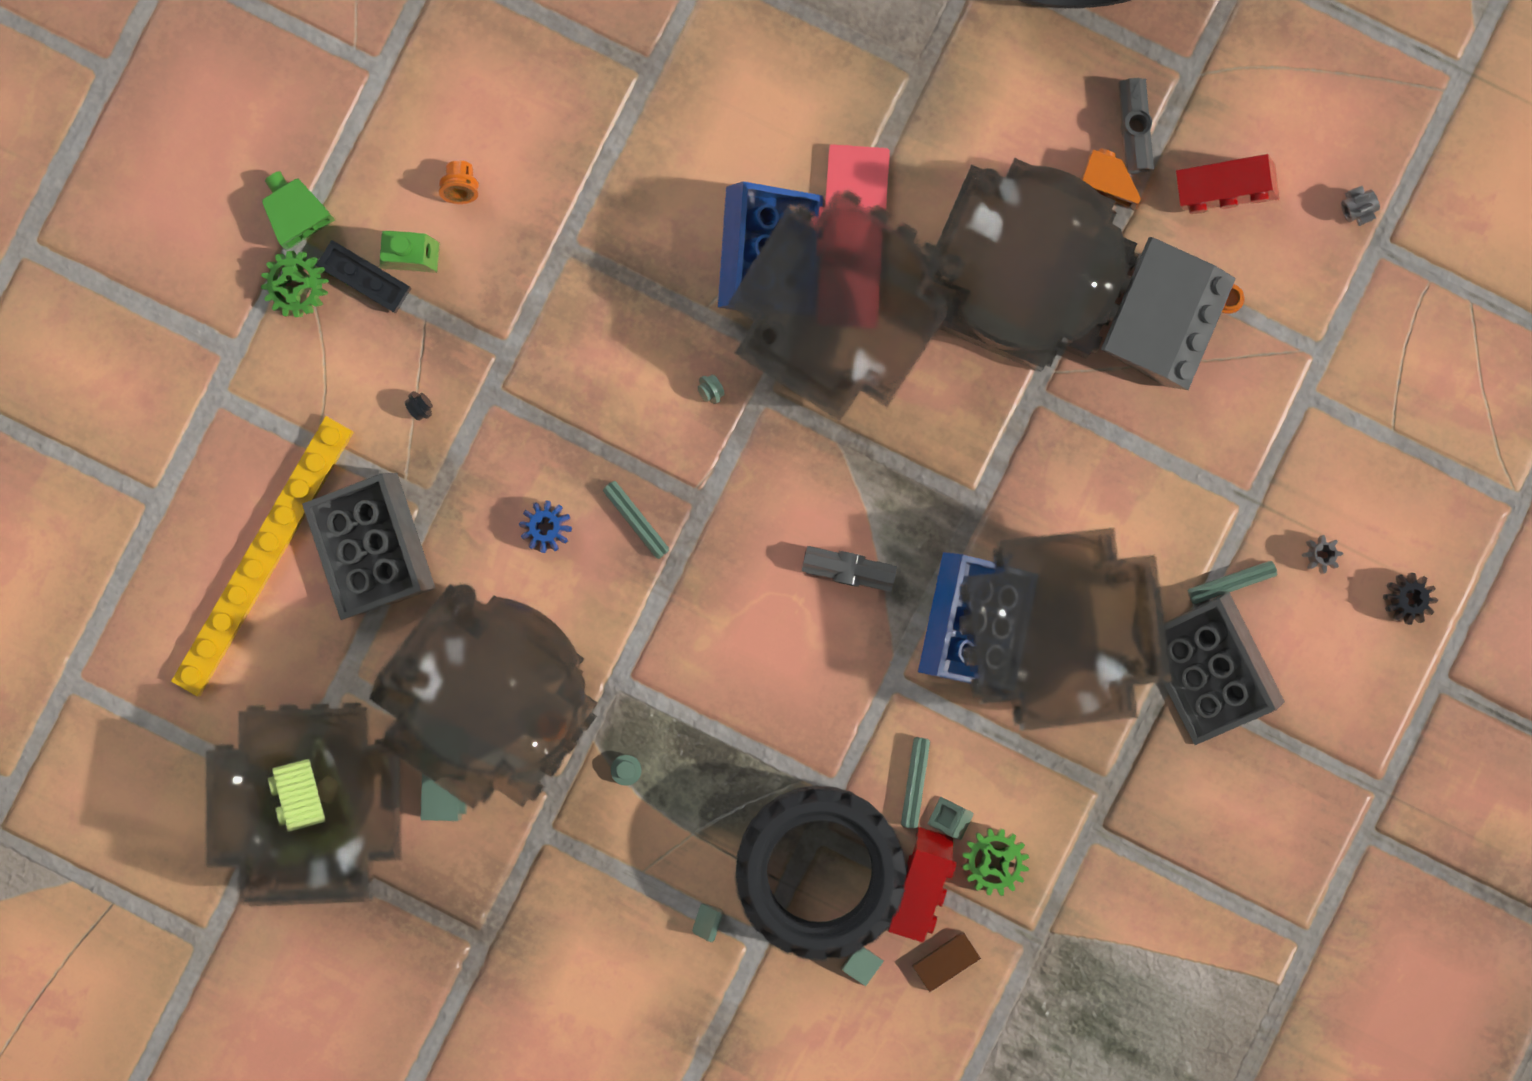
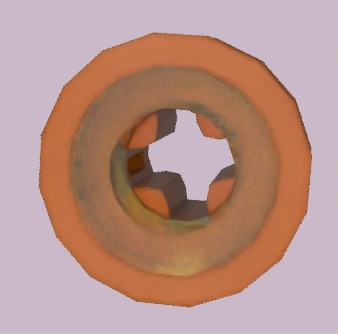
[439,161,479,204]

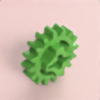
[261,251,329,317]
[962,828,1029,896]

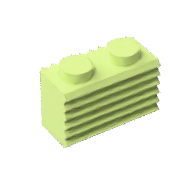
[268,759,325,832]

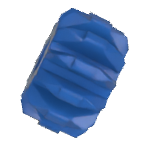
[519,501,572,553]

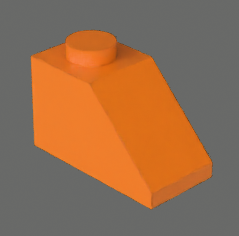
[1077,148,1141,210]

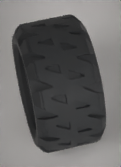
[735,785,906,961]

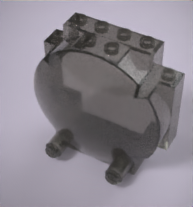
[919,158,1139,372]
[728,189,951,421]
[959,528,1171,731]
[369,584,598,810]
[206,702,403,907]

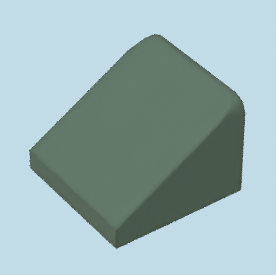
[927,797,973,840]
[692,904,723,942]
[841,947,884,986]

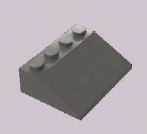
[1101,237,1236,390]
[302,473,436,620]
[1140,592,1285,745]

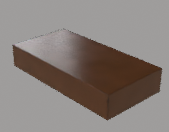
[912,932,981,993]

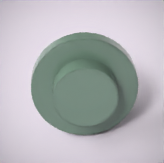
[697,374,725,404]
[611,755,642,786]

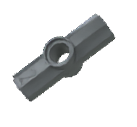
[1119,77,1154,174]
[801,546,897,592]

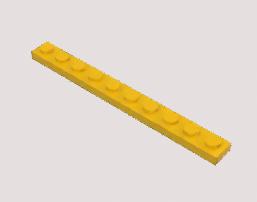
[171,416,354,697]

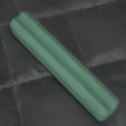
[603,481,669,559]
[1188,561,1277,604]
[901,737,930,829]

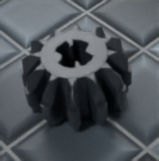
[1383,573,1438,625]

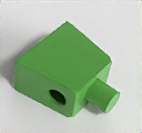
[262,171,335,250]
[379,231,440,273]

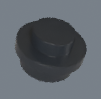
[405,391,433,421]

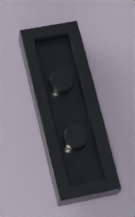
[316,240,411,314]

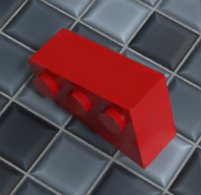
[1176,154,1279,214]
[888,826,957,943]

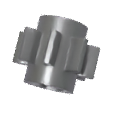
[1341,185,1380,226]
[1302,535,1343,574]

